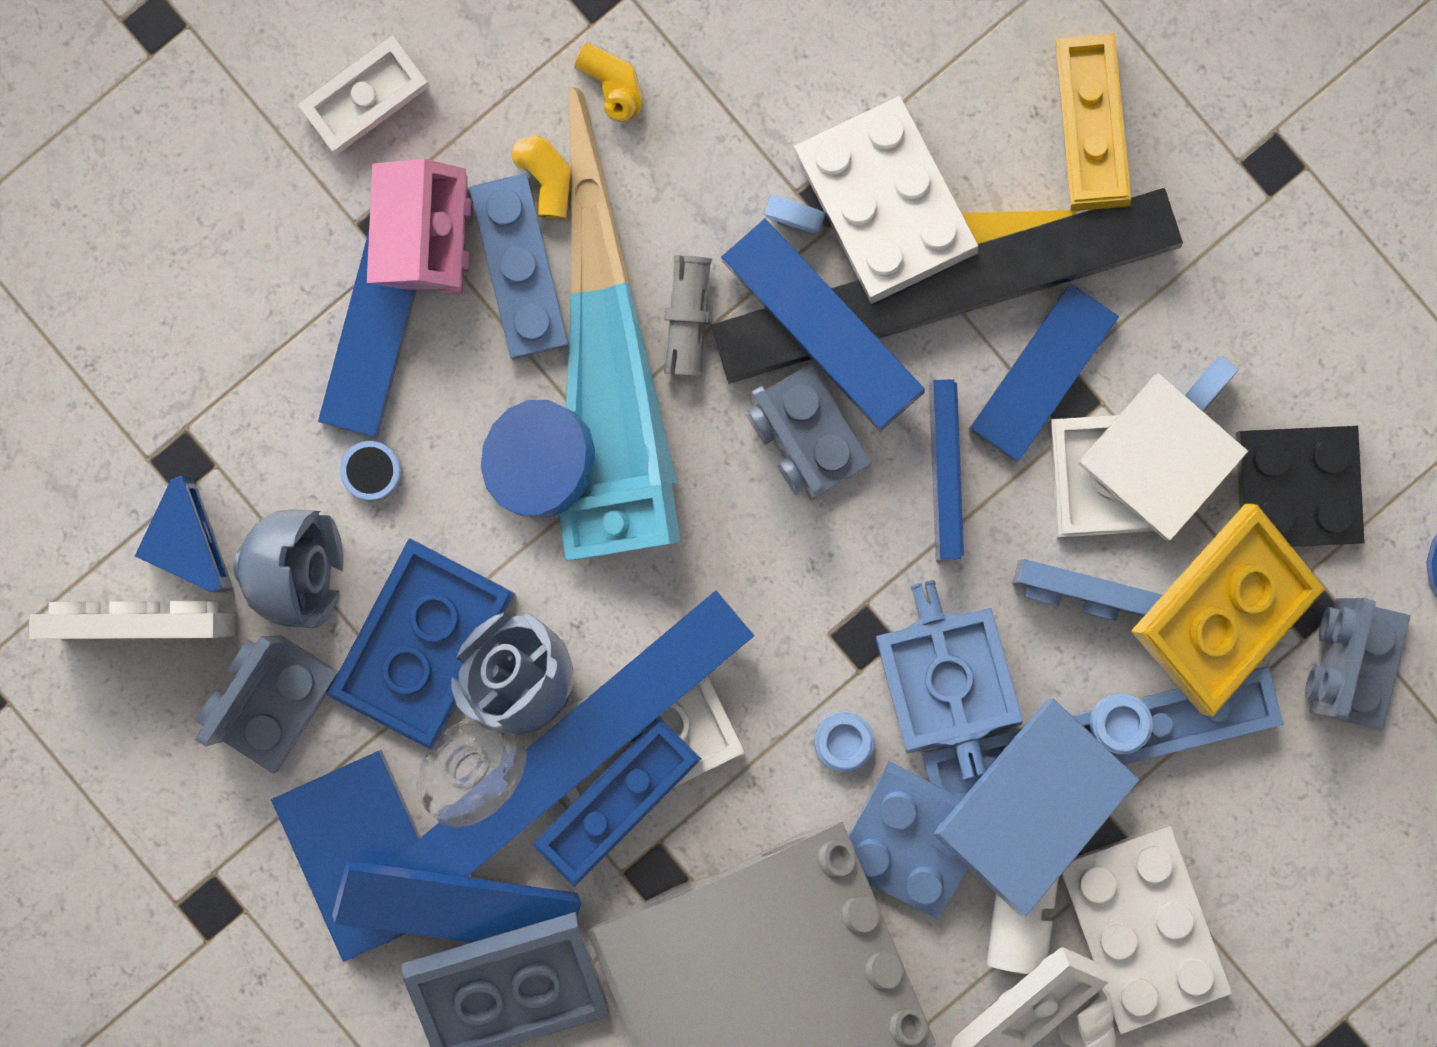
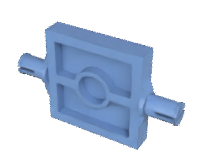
[876,580,1023,781]

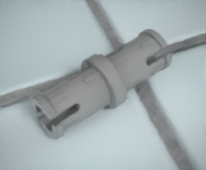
[664,255,712,377]

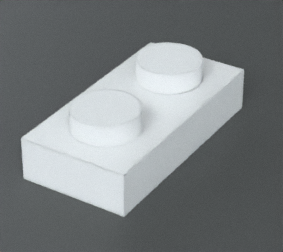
[298,35,430,155]

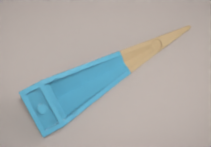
[559,87,681,561]

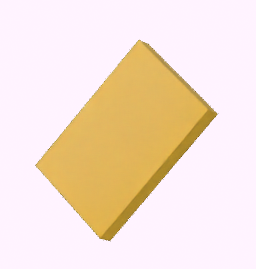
[1131,503,1325,717]

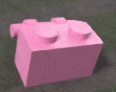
[367,159,473,294]

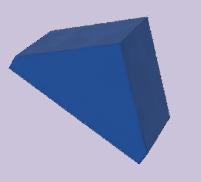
[135,476,233,592]

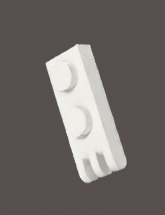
[951,947,1109,1047]

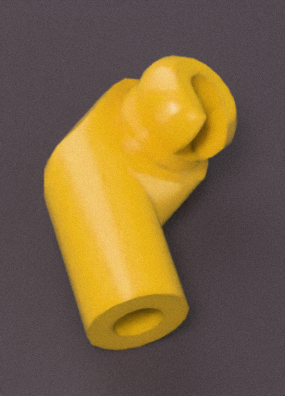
[574,42,643,122]
[512,136,571,220]

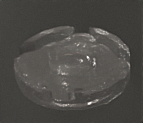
[416,717,527,828]

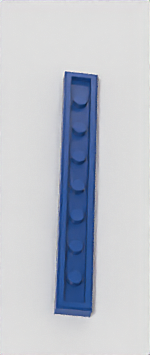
[376,590,755,944]

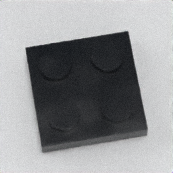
[1236,425,1365,547]

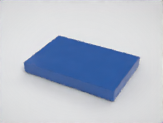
[327,538,515,750]
[271,749,421,962]

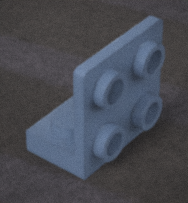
[747,363,872,501]
[1305,598,1411,730]
[195,635,338,774]

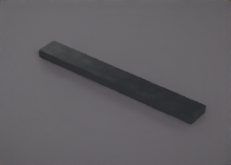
[711,188,1183,384]

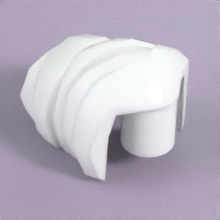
[1057,987,1116,1047]

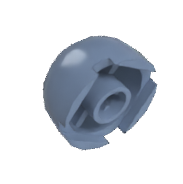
[233,509,343,628]
[451,612,573,735]

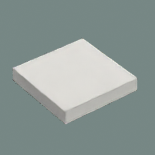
[1078,373,1248,541]
[1049,415,1155,538]

